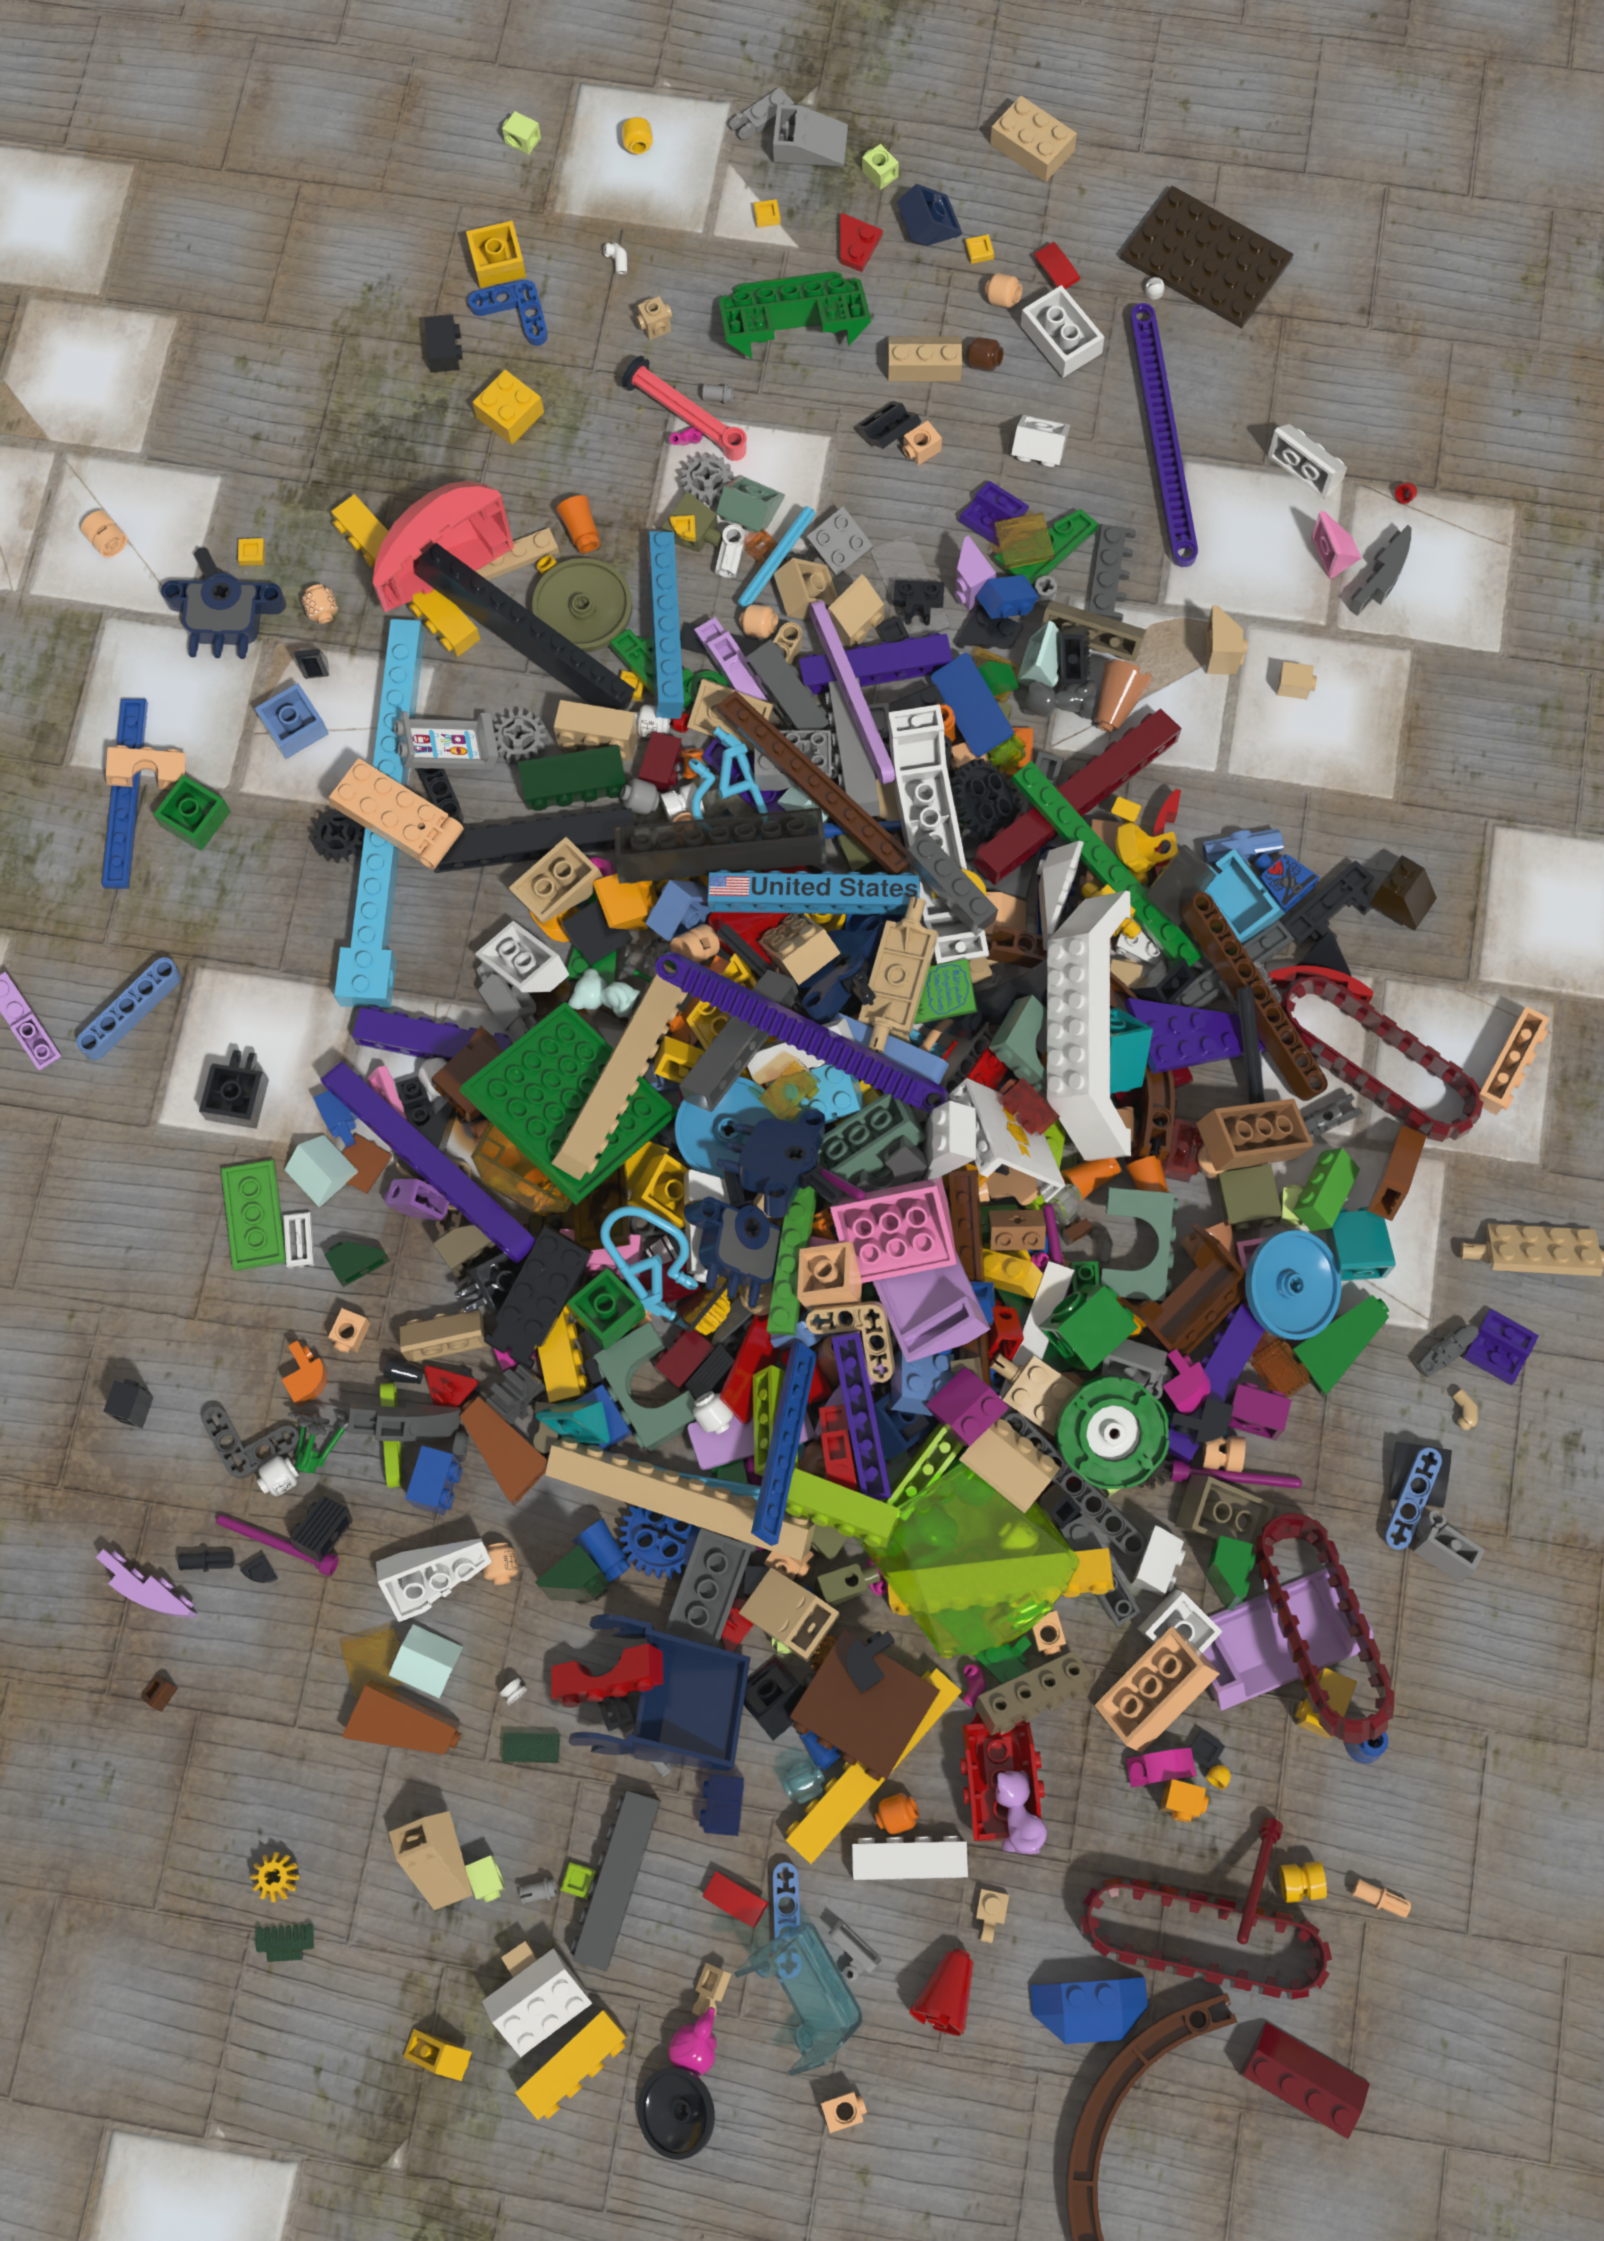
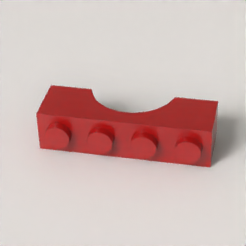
[551,1643,663,1708]

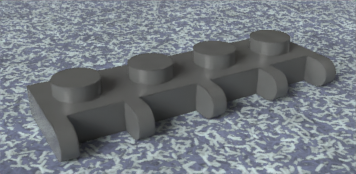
[1089,524,1136,622]

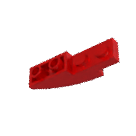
[819,1404,860,1493]

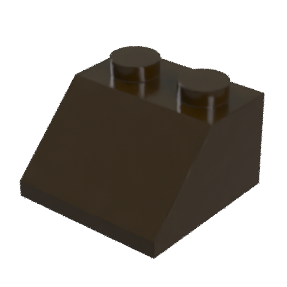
[1370,855,1437,931]

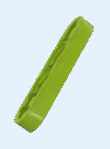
[380,1382,403,1488]

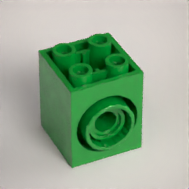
[1038,1284,1138,1371]

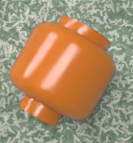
[875,1792,919,1835]

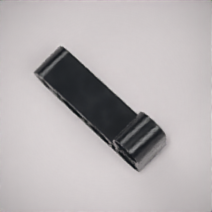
[418,768,464,830]

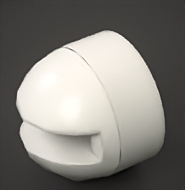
[1145,277,1165,299]

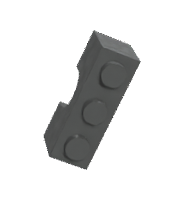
[844,1134,927,1197]

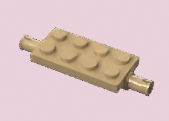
[858,897,939,1053]
[1460,1224,1604,1276]
[989,1353,1114,1437]

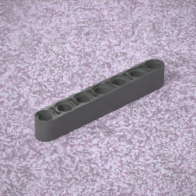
[1003,1411,1146,1557]

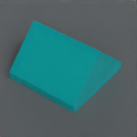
[535,1401,610,1444]

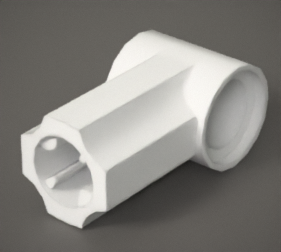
[715,525,745,579]

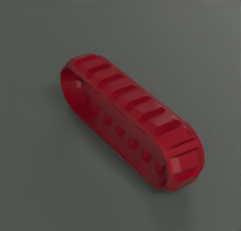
[1278,974,1483,1142]
[1256,1513,1395,1744]
[1078,1877,1332,2000]

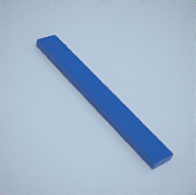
[102,699,148,889]
[751,1341,817,1546]

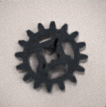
[311,809,365,863]

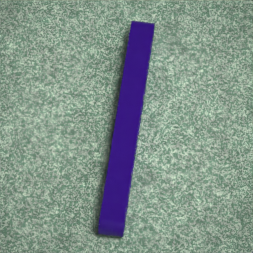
[320,1061,536,1263]

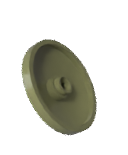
[532,558,633,652]

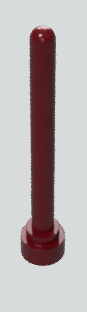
[1237,1818,1283,1945]

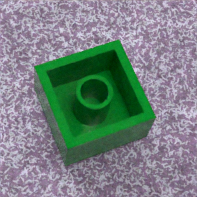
[153,775,231,851]
[566,1267,646,1351]

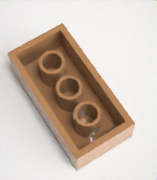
[1196,1099,1314,1171]

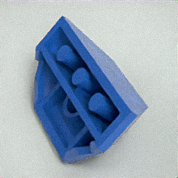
[1030,1977,1148,2044]

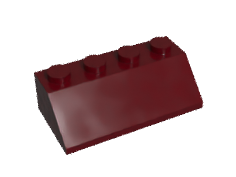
[1239,2022,1370,2139]

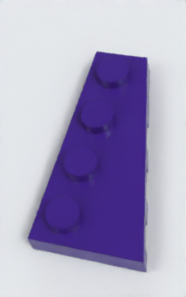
[702,736,789,829]

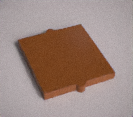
[342,1134,392,1194]

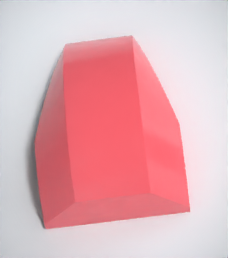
[373,481,514,612]

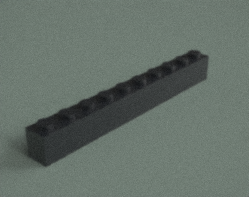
[416,543,636,711]

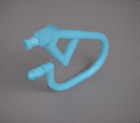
[688,726,771,854]
[600,1206,698,1321]

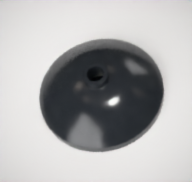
[638,2067,715,2160]

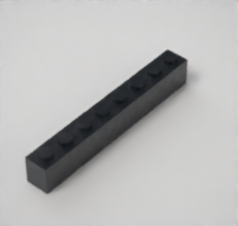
[434,807,637,873]

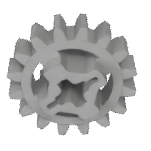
[680,453,734,506]
[494,710,548,765]

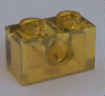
[758,1059,822,1121]

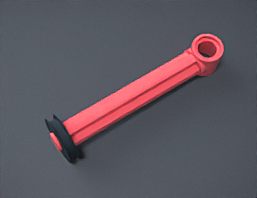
[621,355,747,461]

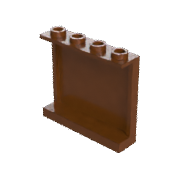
[790,1630,940,1782]

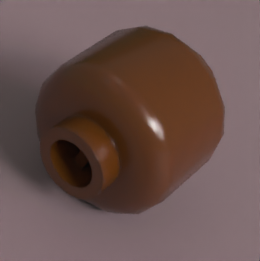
[966,337,1004,371]

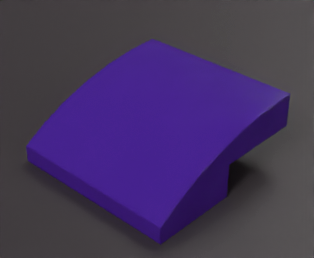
[959,481,1029,547]
[1463,1308,1539,1386]

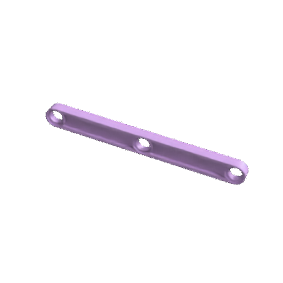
[809,600,895,785]

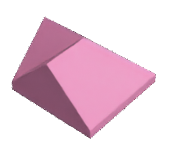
[1311,511,1361,579]

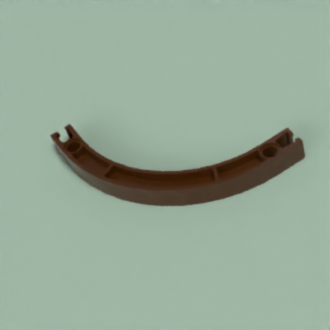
[987,925,1175,1161]
[1066,1993,1237,2241]

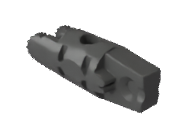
[1304,1093,1363,1137]
[1416,1324,1479,1377]

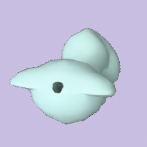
[568,968,642,1020]

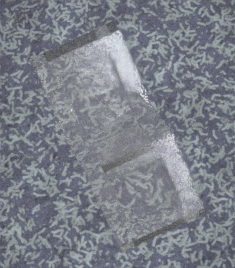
[1048,1184,1086,1225]

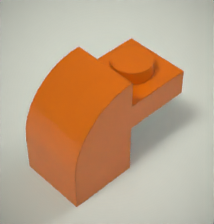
[282,1340,328,1407]

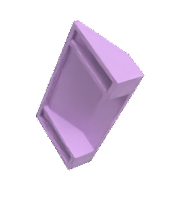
[873,1252,990,1363]
[1203,1568,1374,1711]

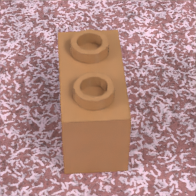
[988,1210,1046,1251]

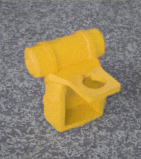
[1115,822,1179,886]

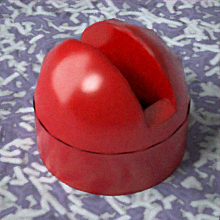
[1395,482,1417,504]
[670,712,690,733]

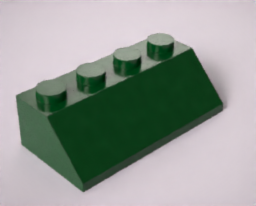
[518,745,626,811]
[535,1544,610,1603]

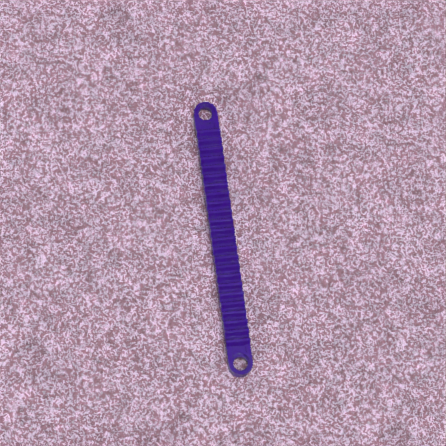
[1130,303,1198,567]
[655,952,949,1113]

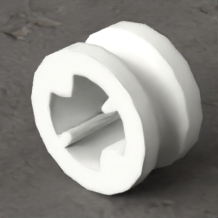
[500,1678,528,1705]

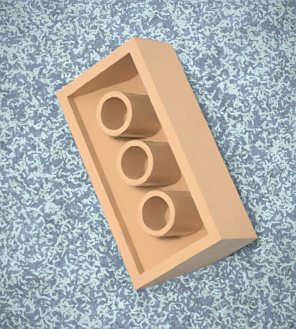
[1094,1626,1220,1753]

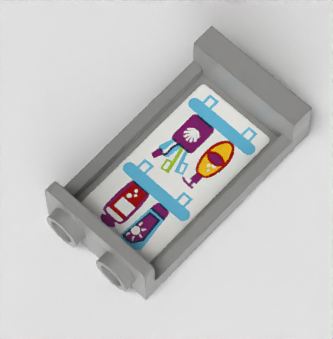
[394,711,499,770]

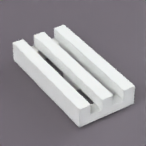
[283,1212,315,1269]

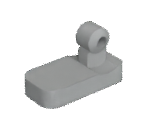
[829,1921,882,1982]

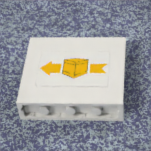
[949,1078,1066,1202]

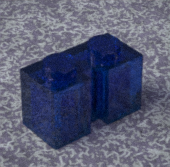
[699,1774,745,1837]

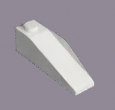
[1037,841,1084,950]
[376,1538,492,1622]

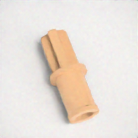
[1352,1878,1411,1918]

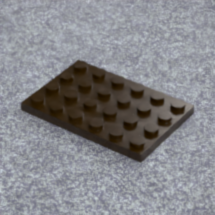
[1120,185,1294,329]

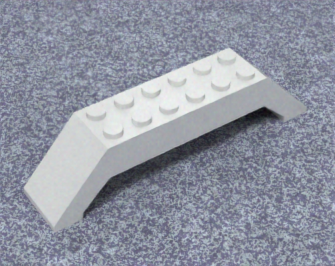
[888,705,989,965]
[1047,891,1131,1161]

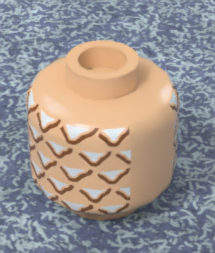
[302,584,338,624]

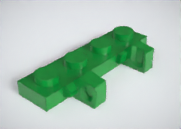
[609,628,694,709]
[934,1604,1032,1684]

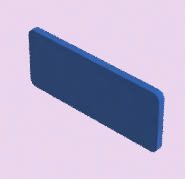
[931,653,1014,757]

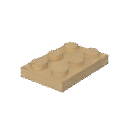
[687,678,775,751]

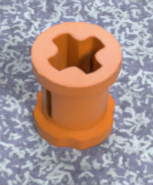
[681,748,704,779]

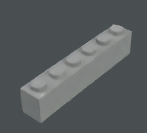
[825,678,880,817]

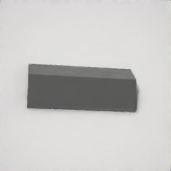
[663,1528,753,1648]

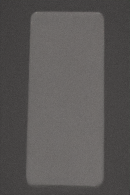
[871,536,950,639]

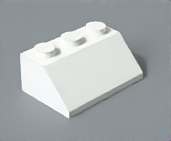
[1268,424,1347,499]
[475,921,569,992]

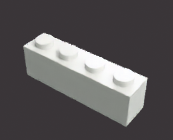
[747,1017,855,1086]
[852,1836,968,1880]

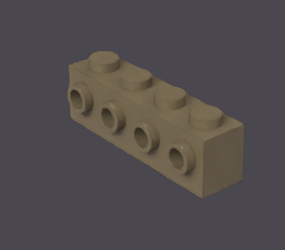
[1041,600,1146,661]
[975,1650,1092,1736]

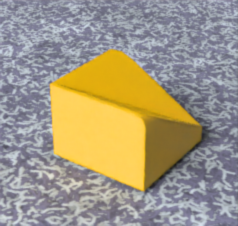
[1111,797,1141,824]

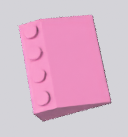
[830,1177,957,1283]

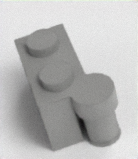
[1101,1339,1174,1399]
[1413,1510,1485,1583]

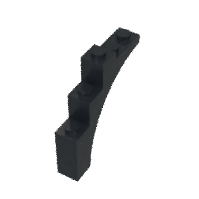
[923,958,1047,1040]

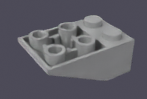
[773,104,848,167]
[754,730,832,791]

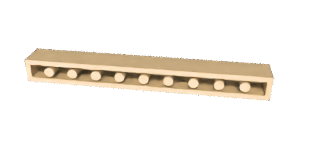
[551,964,688,1181]
[545,1437,816,1561]

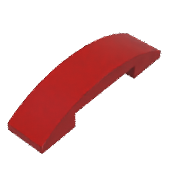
[1150,789,1181,882]
[1266,966,1373,1003]

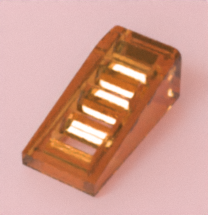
[744,529,792,578]

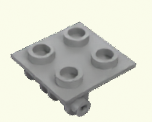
[806,506,873,576]

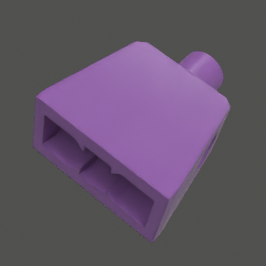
[384,1179,450,1221]

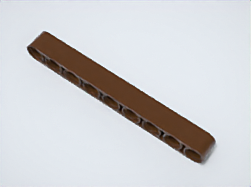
[1181,892,1328,1101]

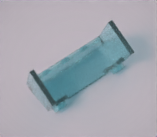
[734,1922,862,2076]

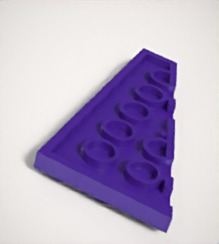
[1124,998,1283,1074]

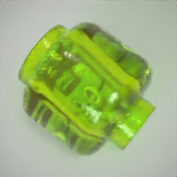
[989,733,1026,770]

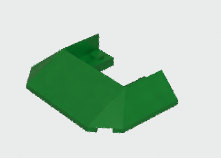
[719,271,871,360]

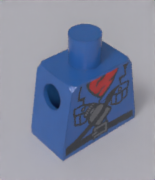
[1255,853,1320,916]

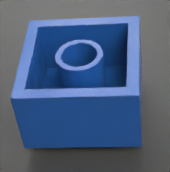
[405,1446,463,1516]

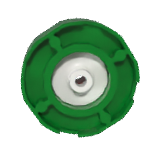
[1054,1376,1170,1489]

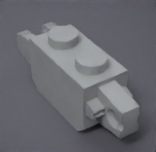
[476,962,537,1040]

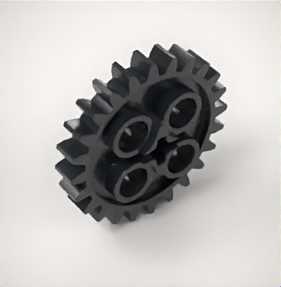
[951,758,1021,842]

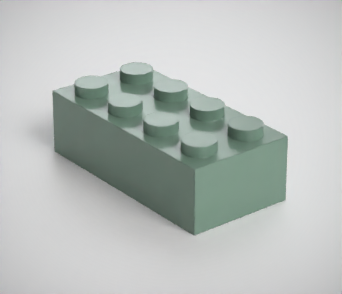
[818,1094,926,1195]

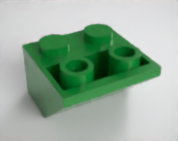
[1206,1535,1255,1611]

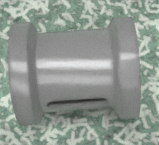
[1035,576,1057,607]

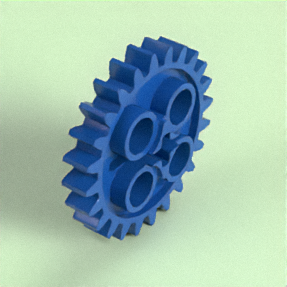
[619,1506,707,1580]

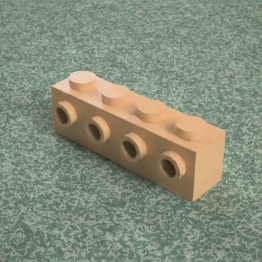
[1479,1006,1550,1116]

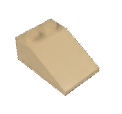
[509,837,603,923]

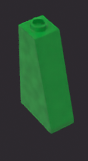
[1291,1295,1389,1397]

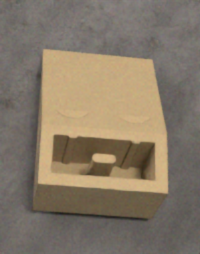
[758,913,840,985]
[739,1567,839,1662]
[389,1811,473,1910]

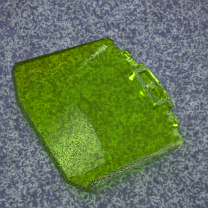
[862,1462,1080,1658]

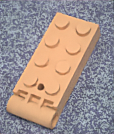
[329,758,464,870]

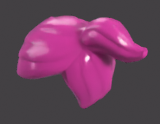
[667,2007,717,2076]

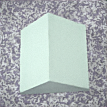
[285,1135,358,1207]
[389,1624,463,1699]

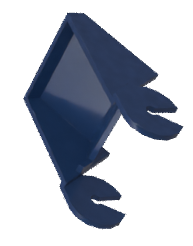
[568,1614,751,1771]

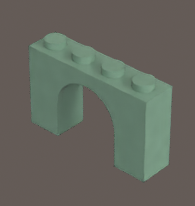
[988,995,1055,1113]
[1100,1187,1178,1301]
[594,1322,697,1452]

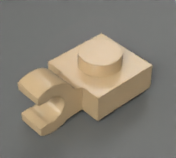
[976,1889,1009,1943]
[692,1963,732,2017]

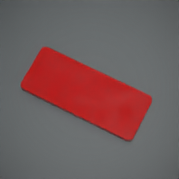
[720,1314,781,1424]

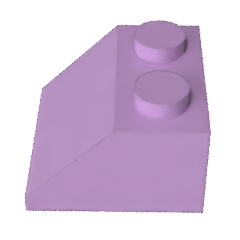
[954,535,996,611]

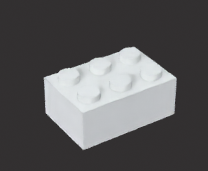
[1021,285,1105,378]
[482,1948,592,2057]

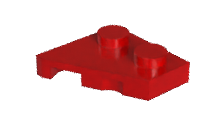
[840,213,883,272]

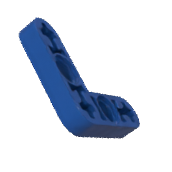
[468,280,548,346]

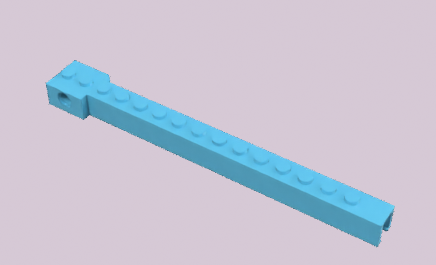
[334,619,425,1009]

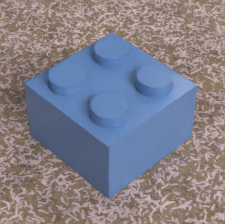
[255,683,329,759]
[645,880,712,941]
[891,1348,954,1416]

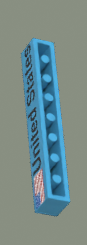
[646,531,684,719]
[708,870,920,915]

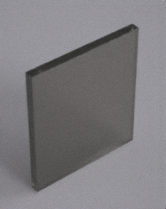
[662,1275,729,1332]

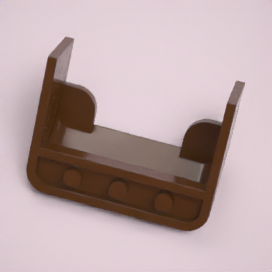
[1118,1222,1246,1357]

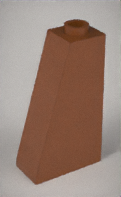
[1367,1125,1427,1221]
[460,1396,548,1506]
[342,1680,462,1755]

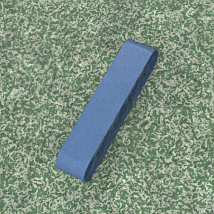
[76,957,181,1060]
[829,1013,949,1085]

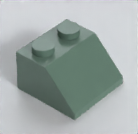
[716,475,785,533]

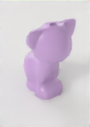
[995,1770,1047,1854]

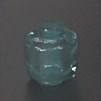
[781,1761,825,1804]

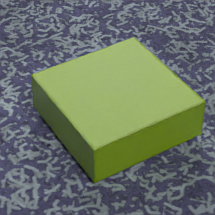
[561,1862,597,1899]

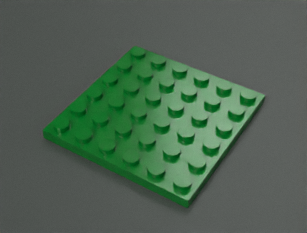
[459,1002,678,1205]

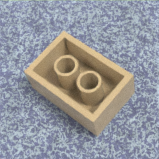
[990,96,1077,182]
[554,700,638,762]

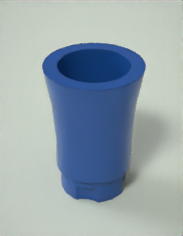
[573,1518,631,1583]
[1345,1732,1389,1764]

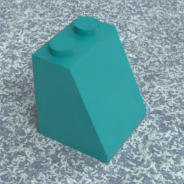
[1110,1008,1153,1094]
[1326,1206,1396,1281]

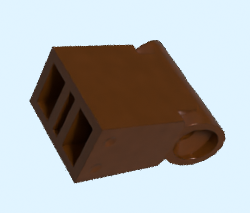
[431,1025,504,1123]

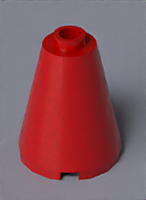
[909,1948,974,2036]

